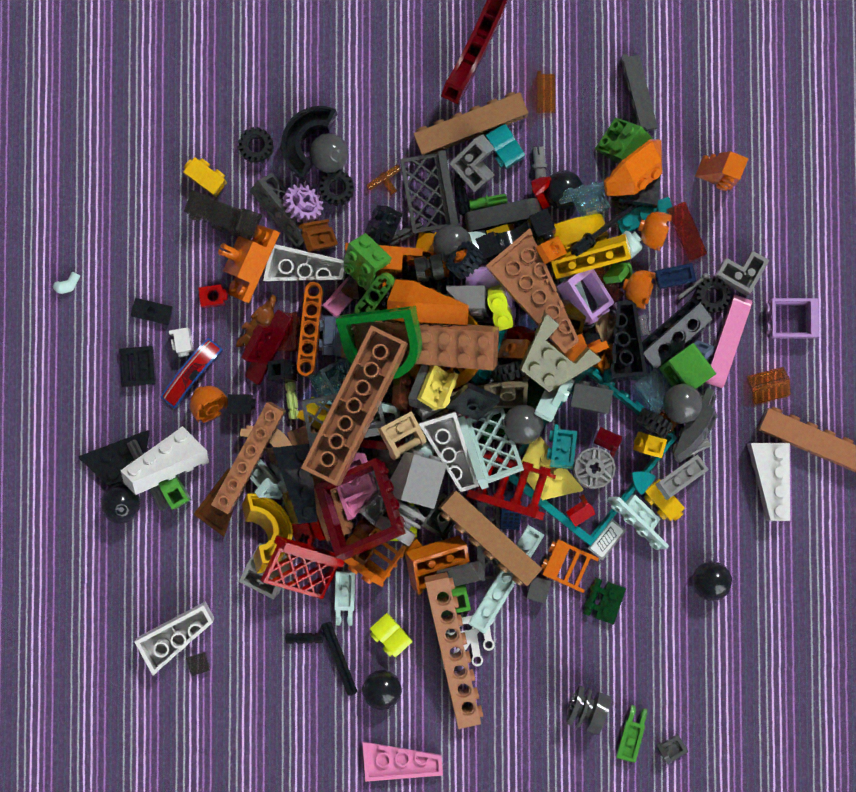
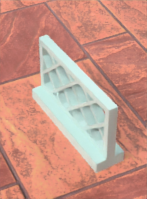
[458,408,524,490]

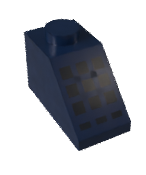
[500,490,523,530]

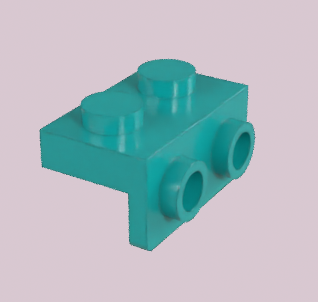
[547,424,577,470]

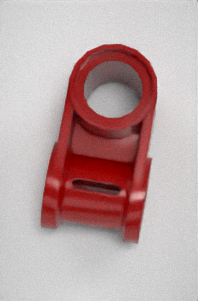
[292,523,315,546]

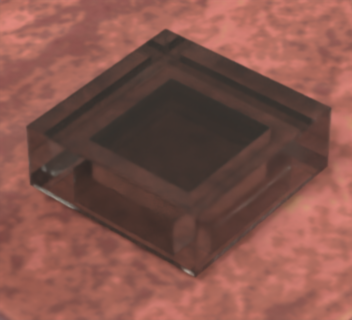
[186,652,211,676]

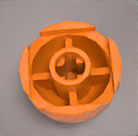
[638,212,672,251]
[623,270,656,309]
[189,386,228,423]

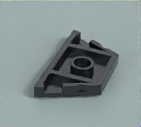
[78,430,150,486]

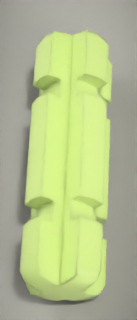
[285,382,299,420]

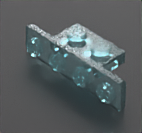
[559,181,611,217]

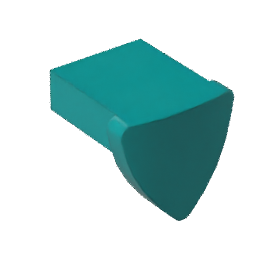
[632,472,656,495]

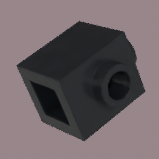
[268,359,298,383]
[228,394,257,415]

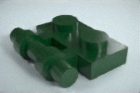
[583,577,626,625]

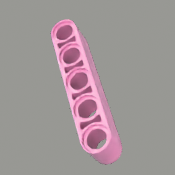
[705,294,752,388]

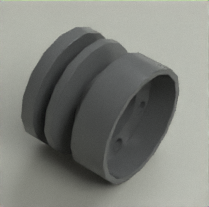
[566,685,611,735]

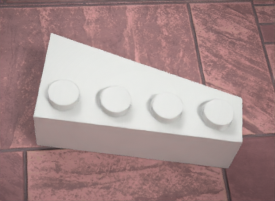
[263,244,346,281]
[418,412,479,492]
[120,426,209,495]
[135,601,214,675]

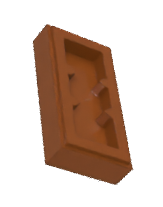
[498,339,531,360]

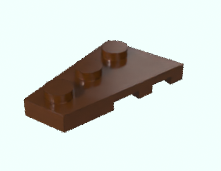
[194,468,235,537]

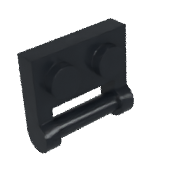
[119,346,156,387]

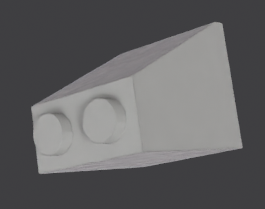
[390,450,447,509]

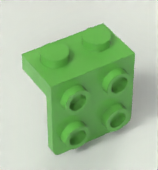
[343,233,392,291]

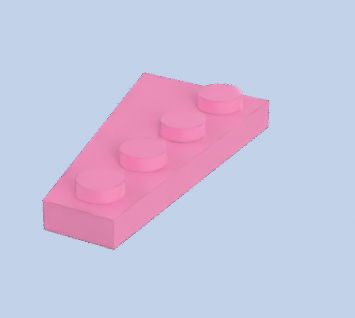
[362,741,443,782]

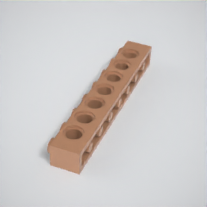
[424,572,484,729]

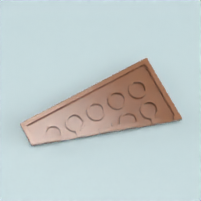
[486,228,579,355]

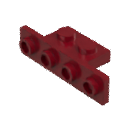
[241,310,293,385]

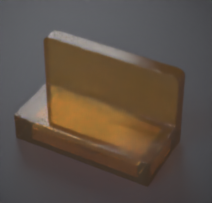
[536,71,556,113]
[747,367,791,405]

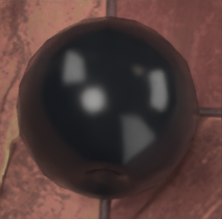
[544,170,584,210]
[100,484,140,524]
[692,561,732,601]
[362,670,402,710]

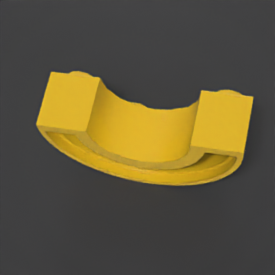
[554,214,609,250]
[242,494,293,574]

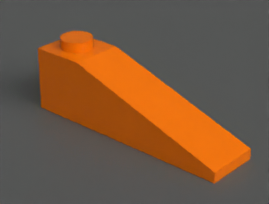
[387,279,469,325]

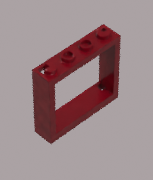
[314,458,406,560]

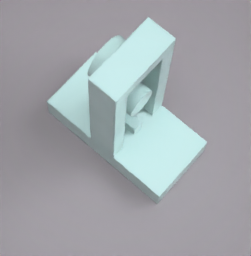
[250,459,282,500]

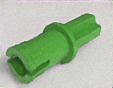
[469,194,508,211]

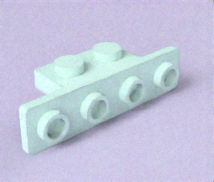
[534,379,575,422]
[607,494,669,550]

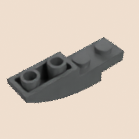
[673,388,718,463]

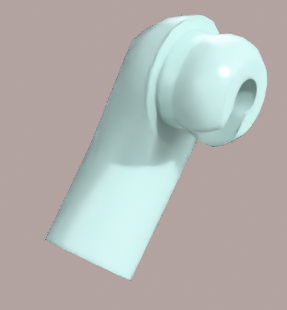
[53,272,80,294]

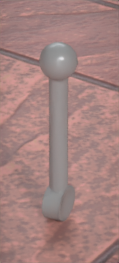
[677,273,709,300]

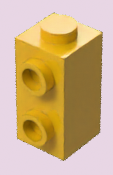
[183,157,227,198]
[644,479,685,521]

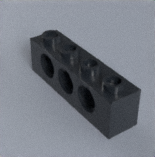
[642,298,712,369]

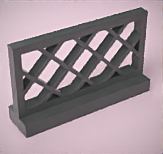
[400,150,458,234]
[301,393,385,448]

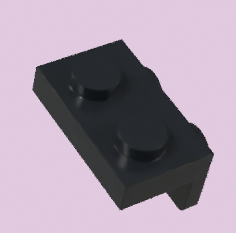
[365,205,402,246]

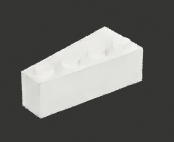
[747,443,790,521]

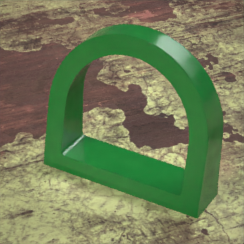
[336,306,422,379]

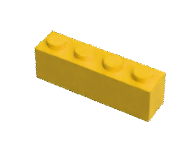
[551,234,631,279]

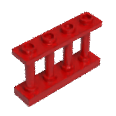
[467,451,556,521]

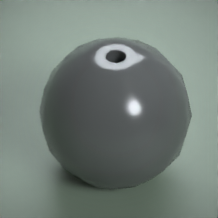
[309,133,349,173]
[432,224,472,263]
[662,384,703,424]
[503,405,543,445]

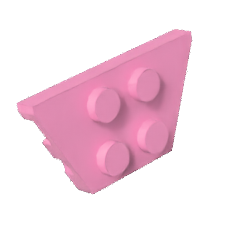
[336,453,378,520]

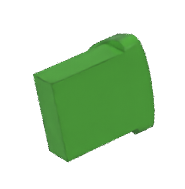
[603,263,633,284]

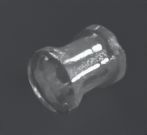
[638,315,651,336]

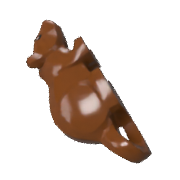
[236,294,276,347]

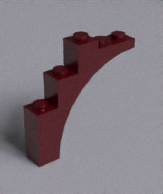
[441,0,508,104]

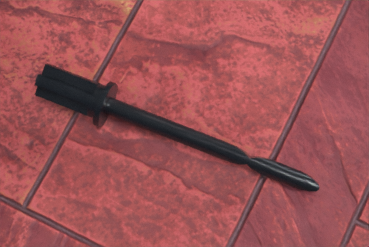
[570,204,638,257]

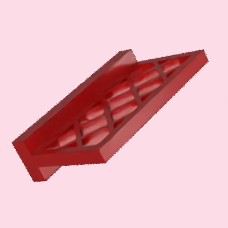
[261,535,345,599]

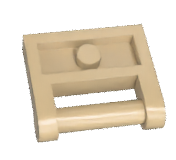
[378,411,427,460]

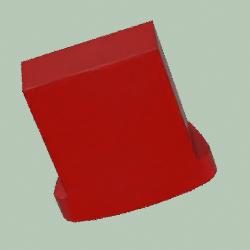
[531,177,551,209]
[566,494,595,527]

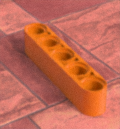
[297,282,323,377]

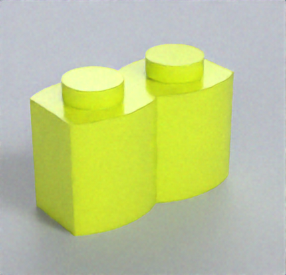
[487,284,513,331]
[369,612,413,657]

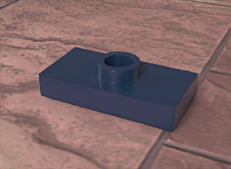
[654,263,696,290]

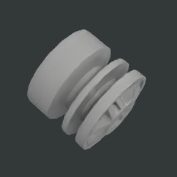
[572,447,616,489]
[375,500,426,546]

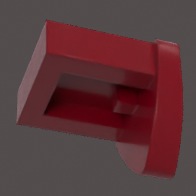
[593,427,622,458]

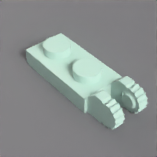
[335,571,355,626]

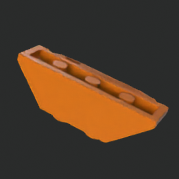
[604,139,662,196]

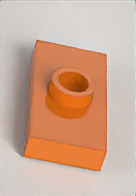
[536,236,567,264]

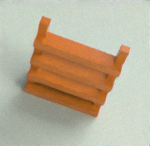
[541,539,599,593]
[344,542,407,587]

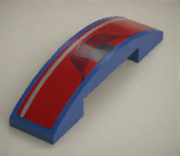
[160,338,223,409]

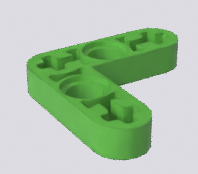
[355,272,395,313]

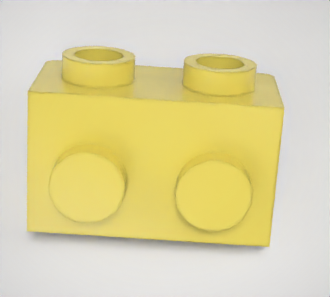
[417,365,458,410]

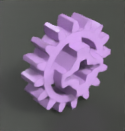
[282,183,324,223]

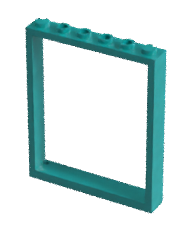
[508,366,677,546]

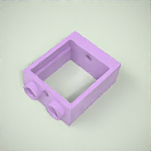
[556,269,615,325]
[766,298,819,339]

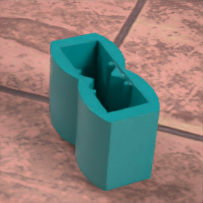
[486,124,525,170]

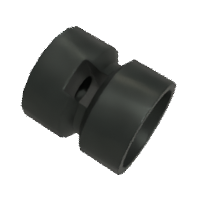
[414,254,445,283]

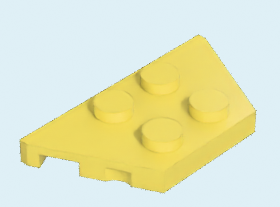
[519,436,584,500]

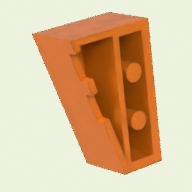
[695,151,749,191]
[405,535,470,595]

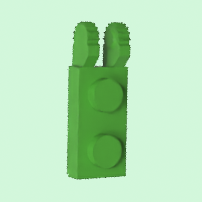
[616,705,647,763]

